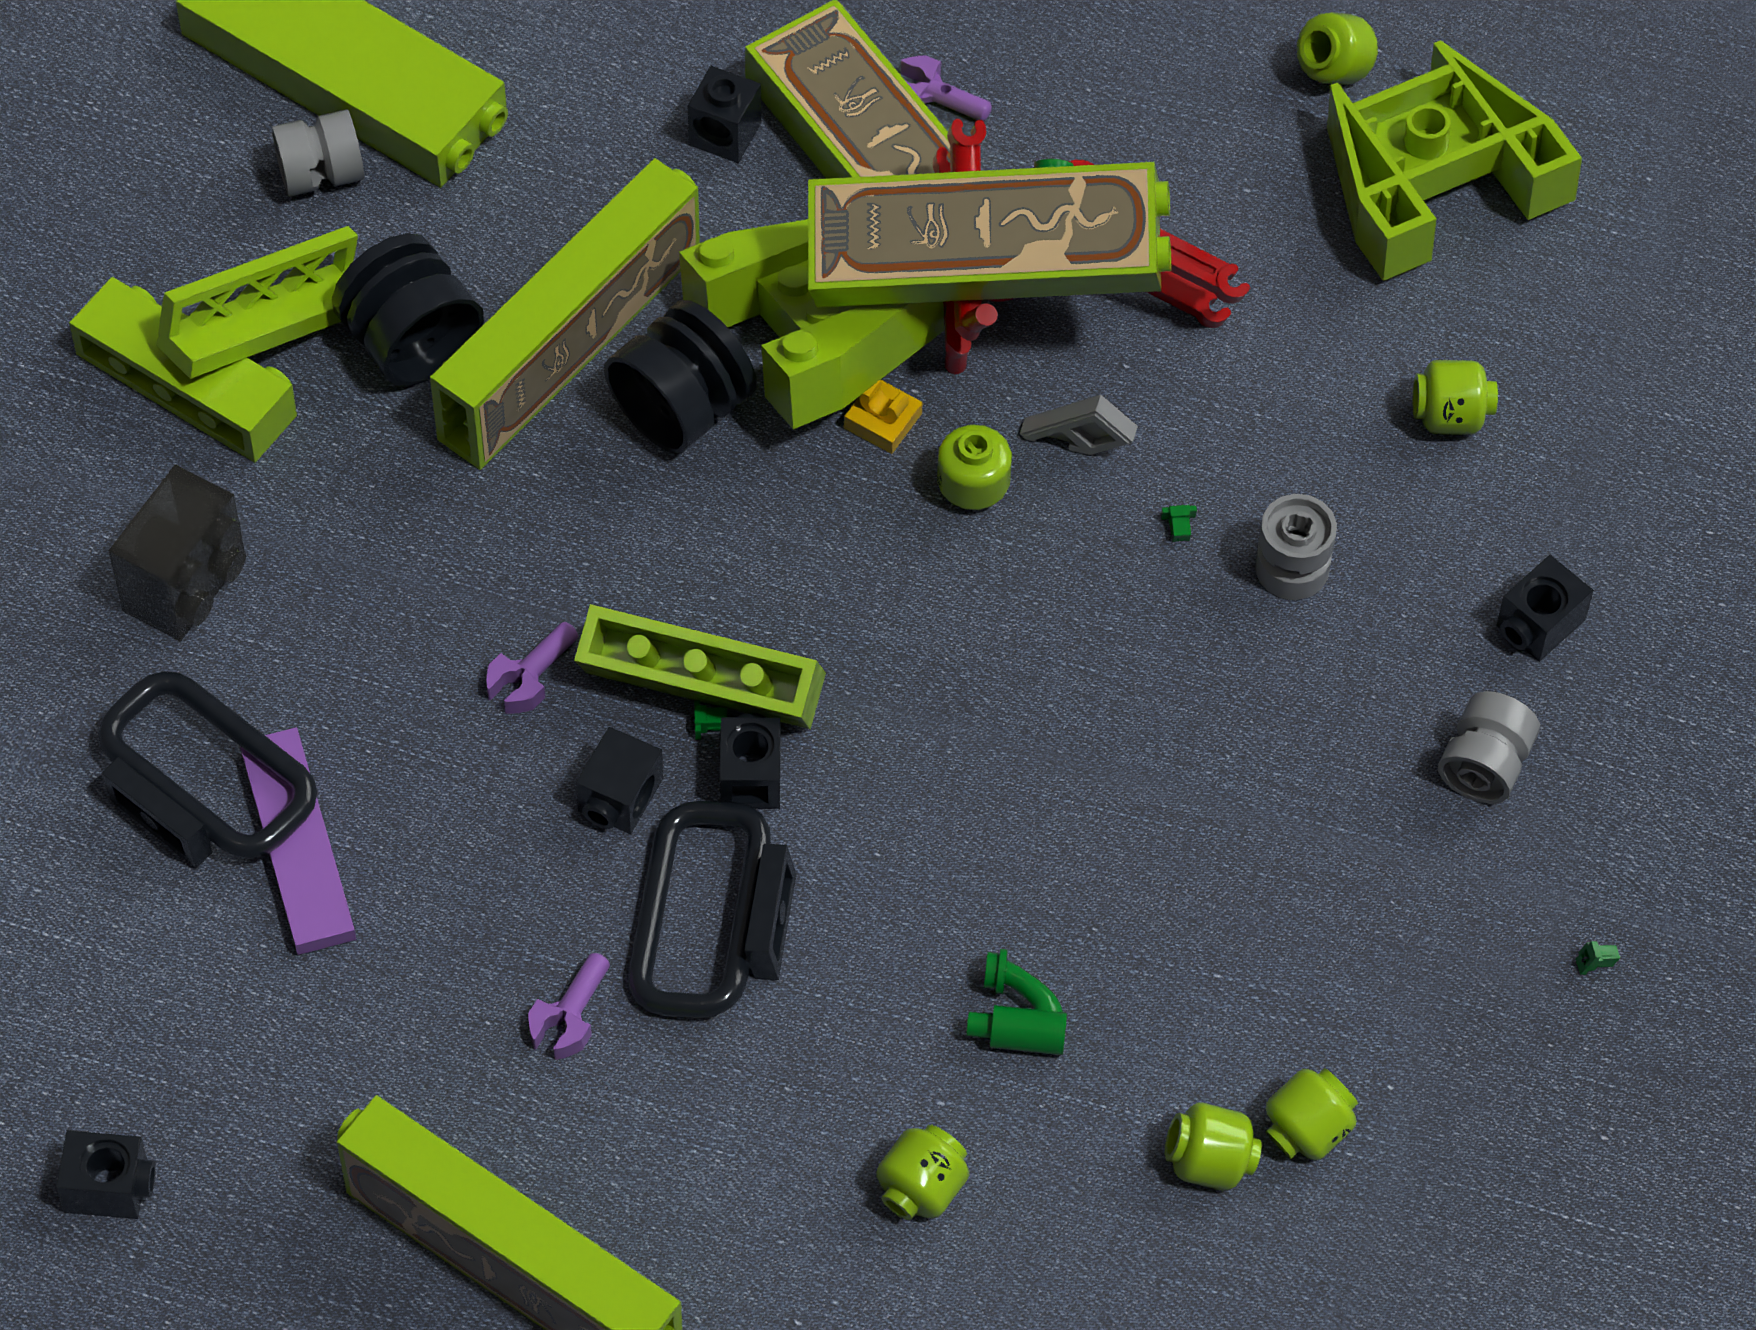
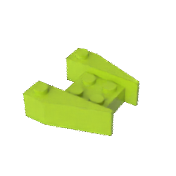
[1327,40,1582,281]
[679,219,945,429]

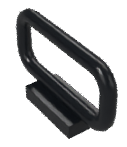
[98,671,318,869]
[629,800,797,1018]

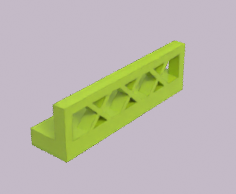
[156,226,358,379]

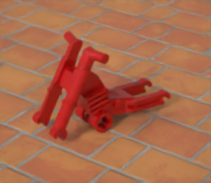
[932,119,1250,374]

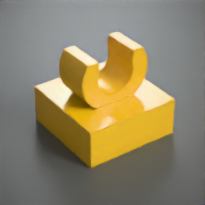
[844,380,923,454]

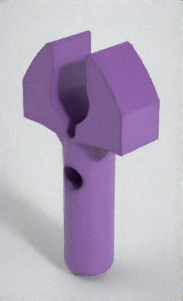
[901,56,992,121]
[486,622,578,714]
[528,953,610,1060]

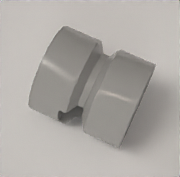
[271,109,365,197]
[1255,494,1337,600]
[1438,691,1541,804]

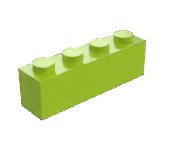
[69,277,297,463]
[574,604,826,729]

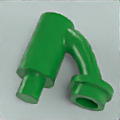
[966,948,1067,1055]

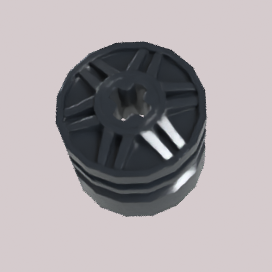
[332,233,484,386]
[604,300,757,454]

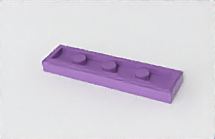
[240,727,356,955]

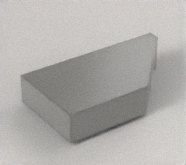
[1020,395,1138,455]

